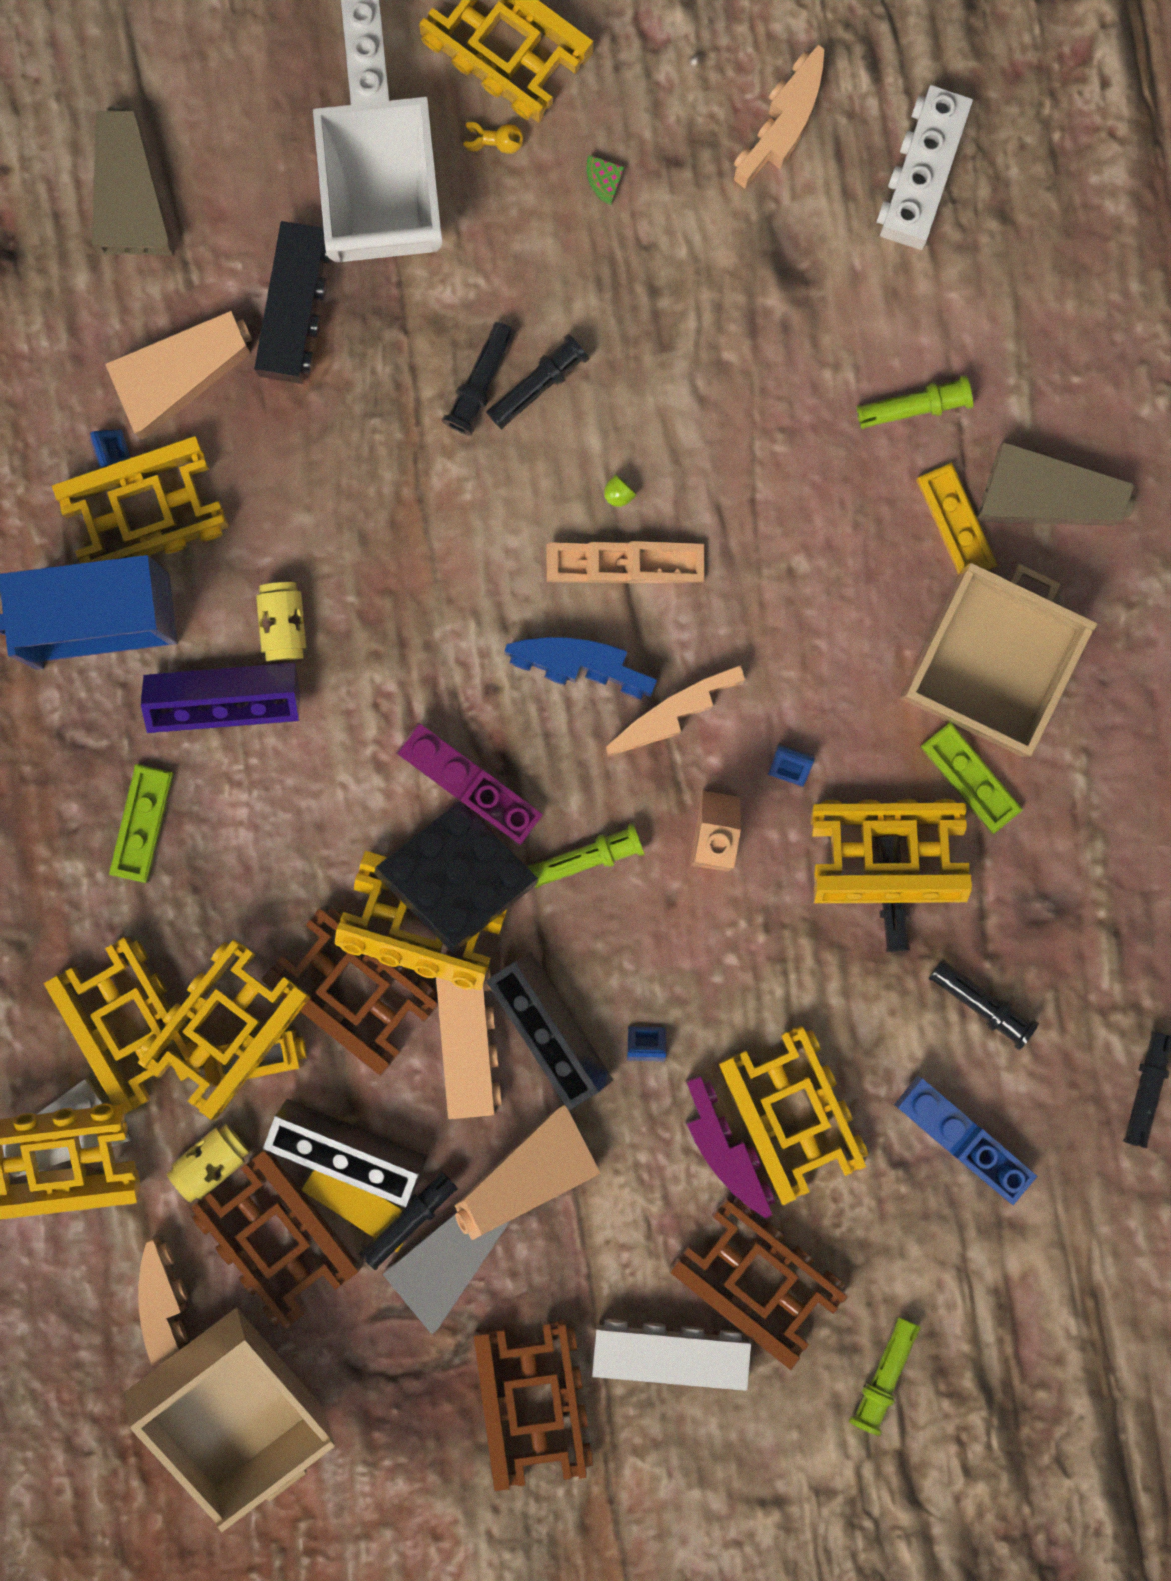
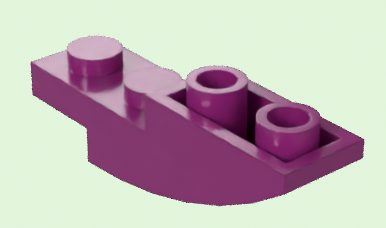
[396,722,543,845]
[685,1075,775,1218]

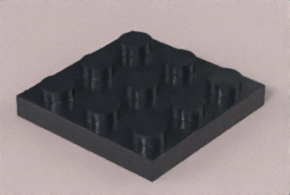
[374,801,538,953]

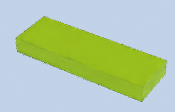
[920,722,1023,834]
[109,764,174,883]

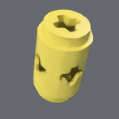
[256,582,307,662]
[166,1124,250,1203]

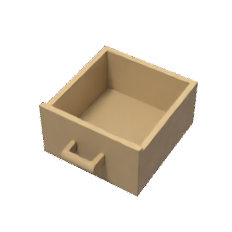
[900,563,1097,757]
[124,1307,335,1532]

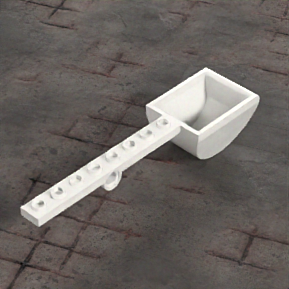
[313,0,442,262]

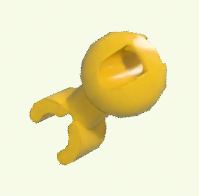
[463,122,523,154]

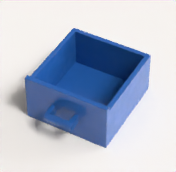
[0,555,178,670]

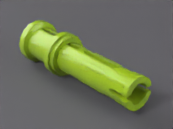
[856,375,974,430]
[528,823,645,889]
[848,1317,921,1436]

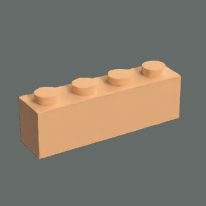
[436,968,502,1119]

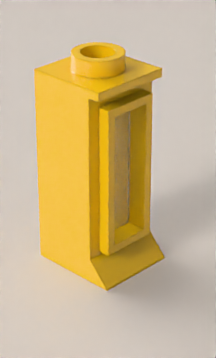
[203,1029,307,1087]

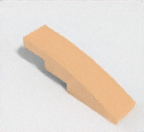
[546,541,704,583]
[606,665,745,756]

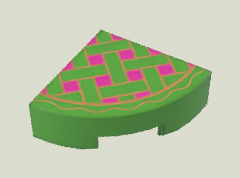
[587,155,624,205]

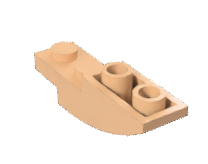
[734,44,824,189]
[138,1236,189,1366]

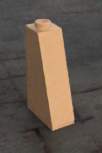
[105,311,252,440]
[689,791,741,872]
[454,1105,601,1240]

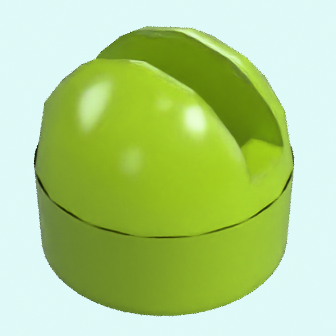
[604,474,637,507]

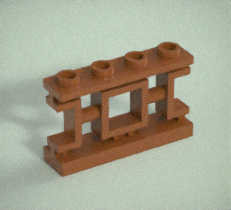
[261,907,438,1076]
[191,1150,362,1329]
[669,1197,848,1370]
[474,1318,593,1491]

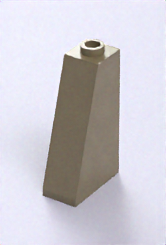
[92,106,173,256]
[976,442,1136,526]

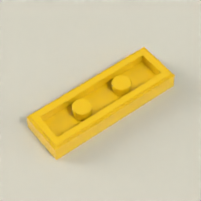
[916,463,998,575]
[301,1170,405,1253]

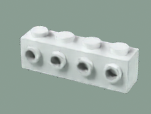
[876,85,973,250]
[592,1319,751,1391]

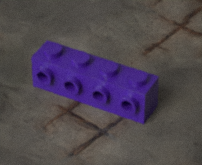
[141,663,300,733]

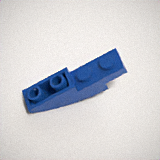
[504,637,657,700]
[894,1076,1037,1205]

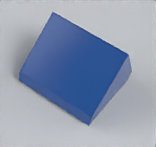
[90,429,131,469]
[768,743,815,787]
[627,1027,666,1062]

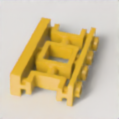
[419,0,593,123]
[52,436,229,564]
[811,799,972,903]
[334,850,508,990]
[43,937,204,1114]
[138,939,311,1120]
[717,1025,869,1205]
[0,1103,141,1220]

